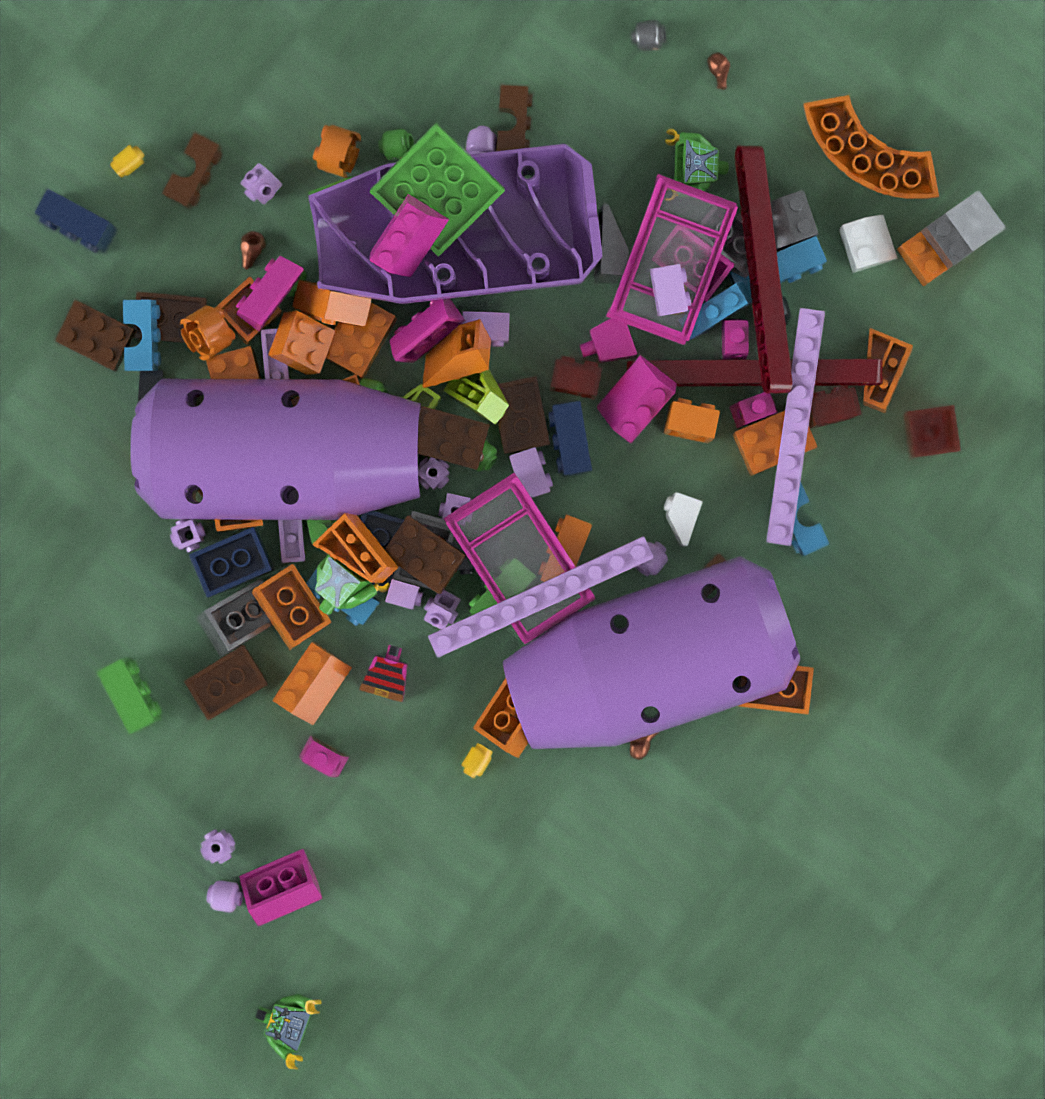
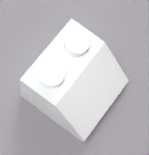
[839,215,897,273]
[663,492,703,547]

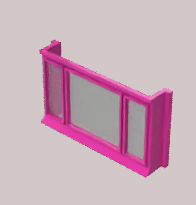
[606,174,738,345]
[443,473,596,644]

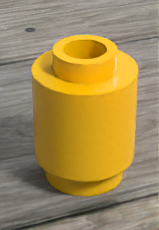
[110,144,145,178]
[461,743,493,779]

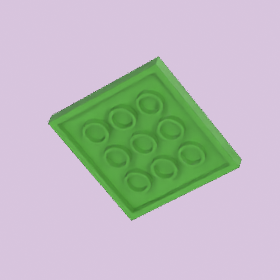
[370,122,505,257]

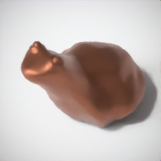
[707,52,730,90]
[240,231,266,270]
[630,732,659,760]

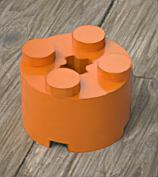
[313,125,361,178]
[180,306,235,360]

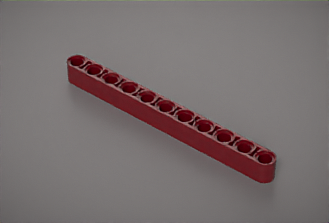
[735,145,793,394]
[627,359,883,387]

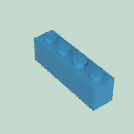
[728,236,827,294]

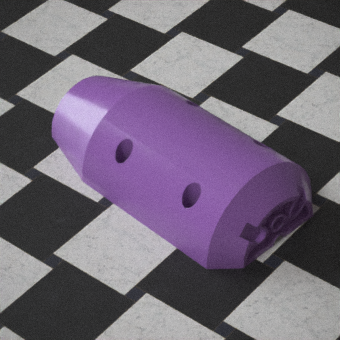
[309,144,603,304]
[131,378,421,520]
[503,556,800,749]

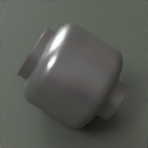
[631,20,667,52]

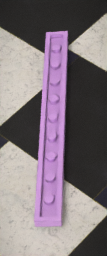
[766,308,825,546]
[261,328,306,563]
[428,536,654,657]

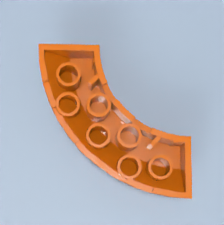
[803,95,939,199]

